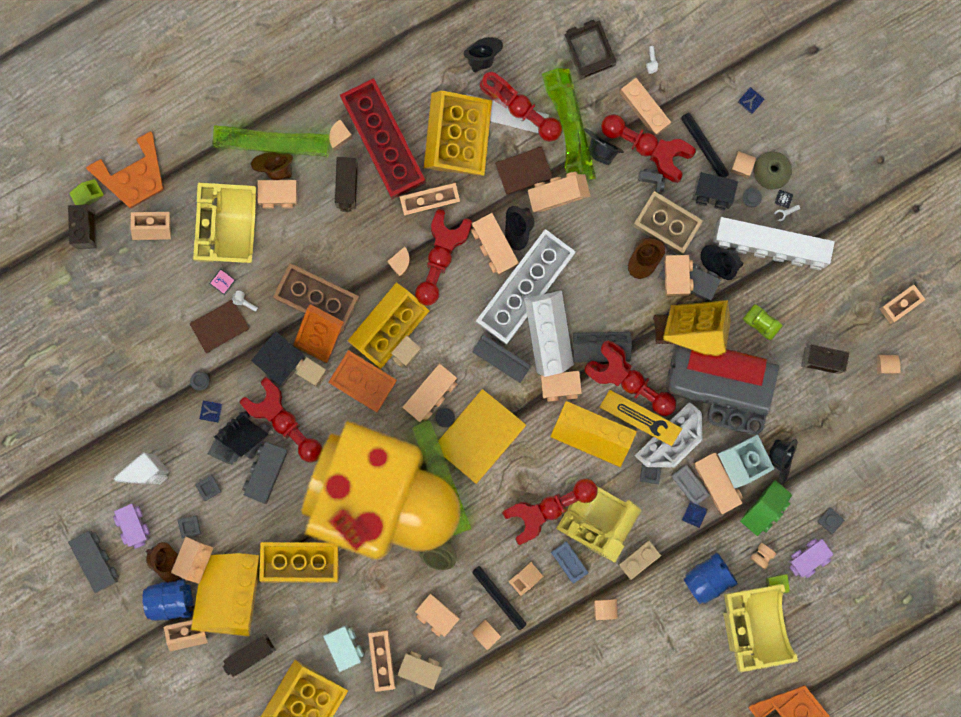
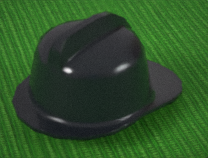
[463,37,503,73]
[584,128,624,165]
[505,206,535,250]
[701,244,744,280]
[769,439,798,484]

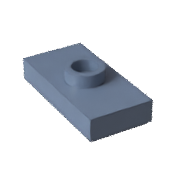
[551,541,589,584]

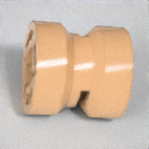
[750,543,777,570]

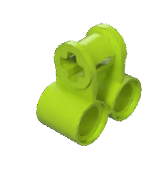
[743,304,783,341]

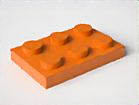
[293,304,344,363]
[328,350,397,413]

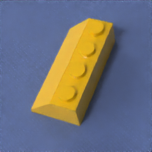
[347,282,430,369]
[550,401,637,467]
[260,542,339,583]

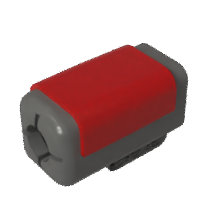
[666,345,779,435]

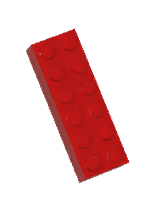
[340,78,426,200]

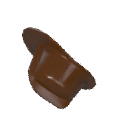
[251,153,293,180]
[628,237,665,279]
[145,542,181,582]

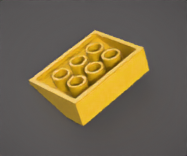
[424,90,492,176]
[664,300,731,356]
[433,389,526,485]
[191,553,260,636]
[261,660,348,717]

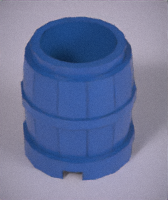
[683,552,738,604]
[143,579,193,621]

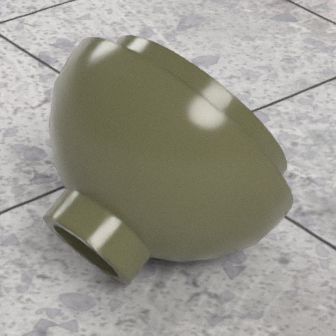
[754,151,792,190]
[419,539,457,570]

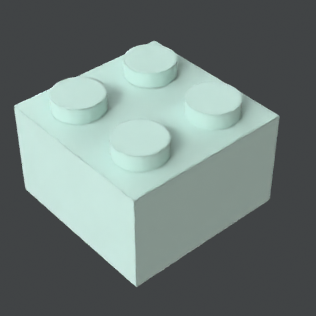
[718,434,774,489]
[323,625,364,672]

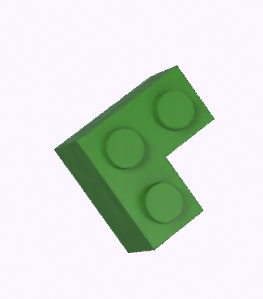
[740,480,792,536]

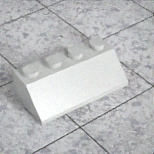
[525,290,574,377]
[114,453,170,485]

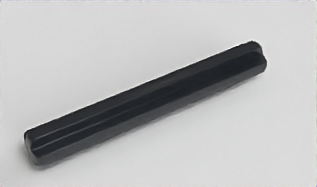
[681,113,729,178]
[472,566,527,630]

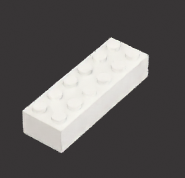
[713,217,835,270]
[476,229,576,346]

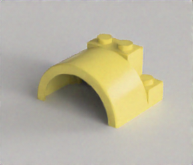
[193,183,256,263]
[556,486,641,563]
[723,584,798,672]

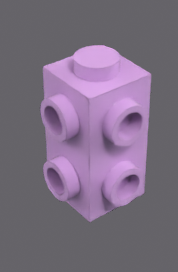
[113,504,150,549]
[789,538,834,578]

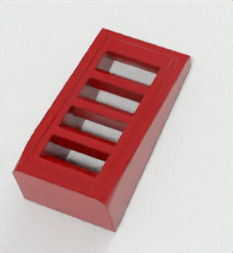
[328,508,371,551]

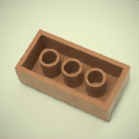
[273,263,360,333]

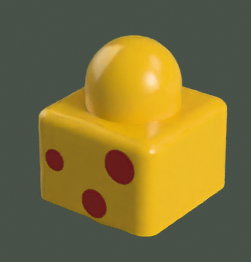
[301,421,460,559]

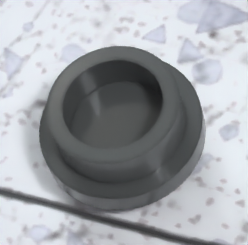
[743,188,762,207]
[190,371,209,391]

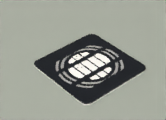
[775,190,793,208]

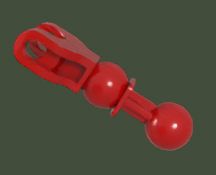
[479,72,562,142]
[601,114,696,183]
[415,209,472,306]
[585,340,676,416]
[239,377,323,463]
[502,478,598,545]

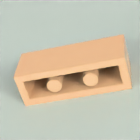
[620,78,671,136]
[528,172,590,212]
[399,183,460,215]
[470,213,519,276]
[402,363,458,423]
[693,452,743,514]
[368,630,396,692]

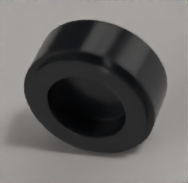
[436,408,455,427]

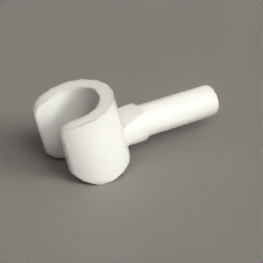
[646,46,658,74]
[774,205,800,222]
[233,291,258,312]

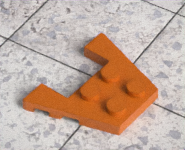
[86,131,164,209]
[748,685,830,717]

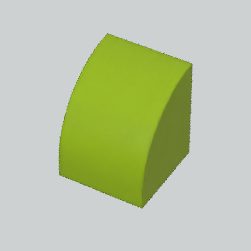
[69,179,104,205]
[766,574,790,594]

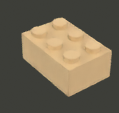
[633,191,703,255]

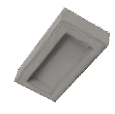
[671,464,710,506]

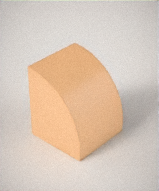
[329,120,352,151]
[730,151,756,179]
[387,247,410,278]
[877,355,900,374]
[508,562,544,596]
[594,599,618,620]
[471,619,501,650]

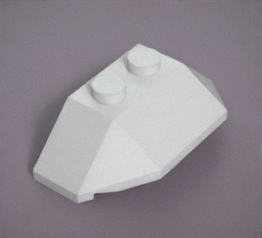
[635,402,702,467]

